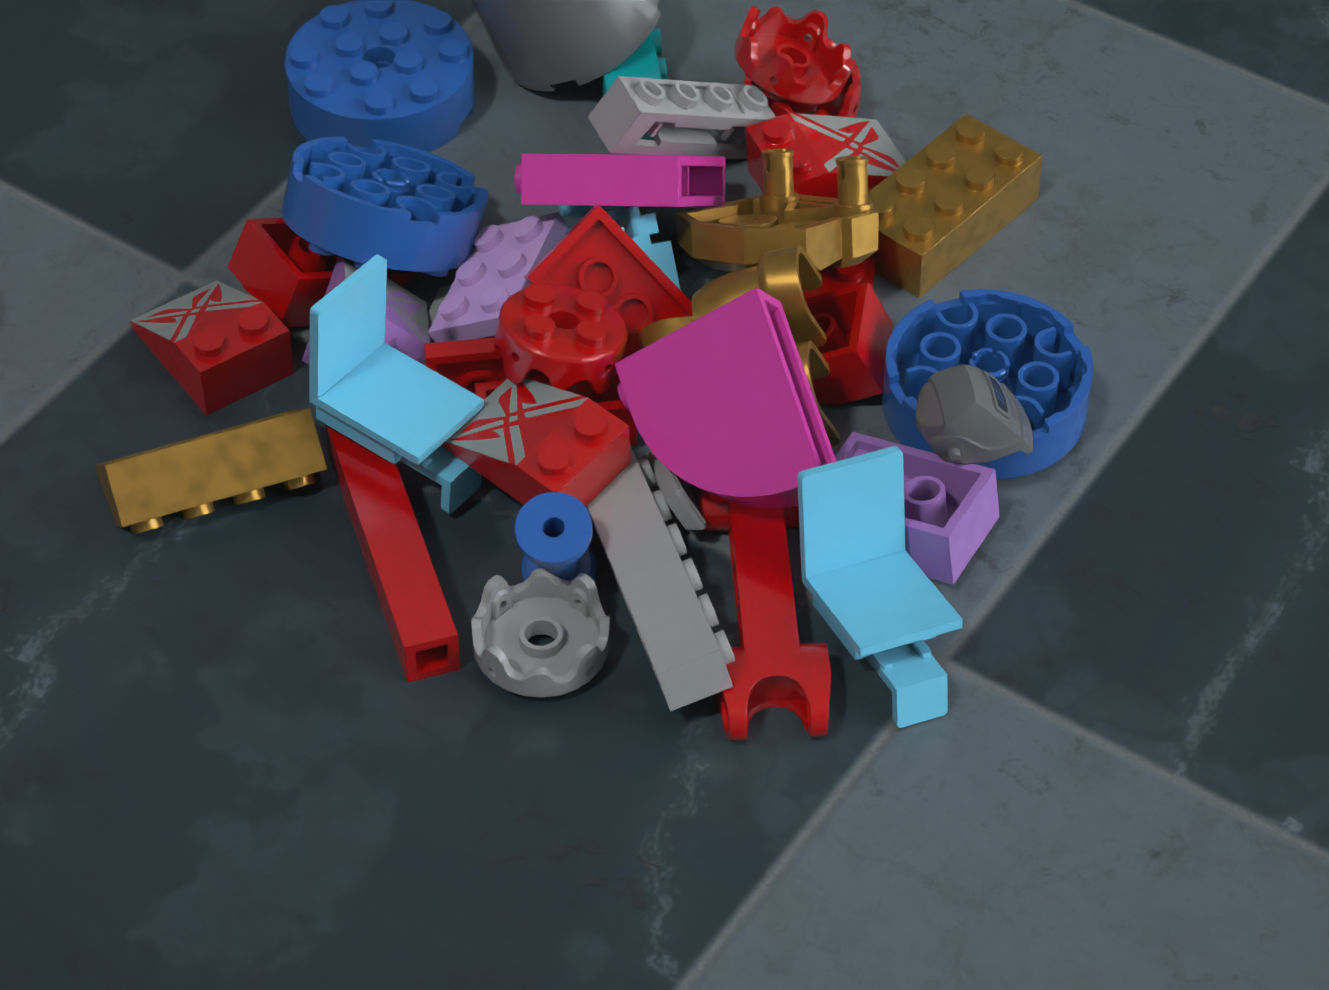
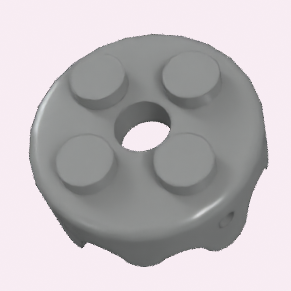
[471,568,610,698]

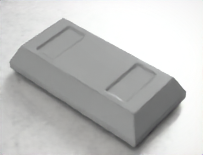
[647,451,706,530]

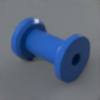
[515,492,597,583]

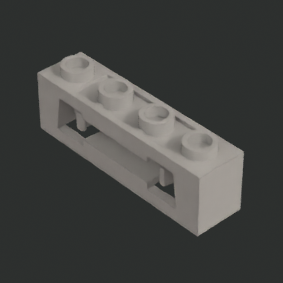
[588,76,776,160]

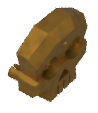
[676,148,879,272]

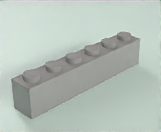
[586,445,735,711]

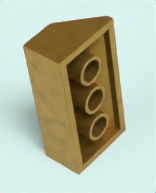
[94,408,327,534]

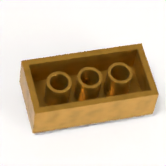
[868,113,1043,298]

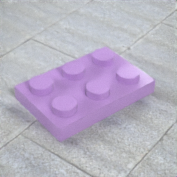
[428,212,569,343]

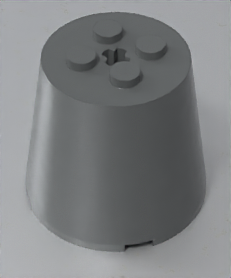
[472,0,661,91]

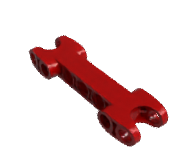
[699,488,831,741]

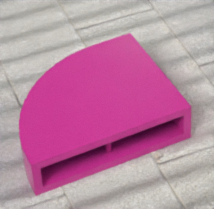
[514,153,726,207]
[615,288,836,509]

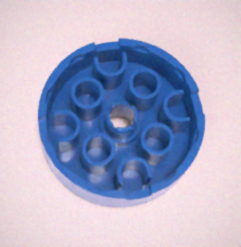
[285,0,475,152]
[282,137,489,277]
[882,289,1093,480]

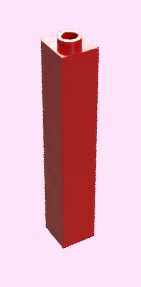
[325,424,460,683]

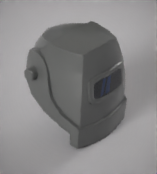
[916,364,1033,465]

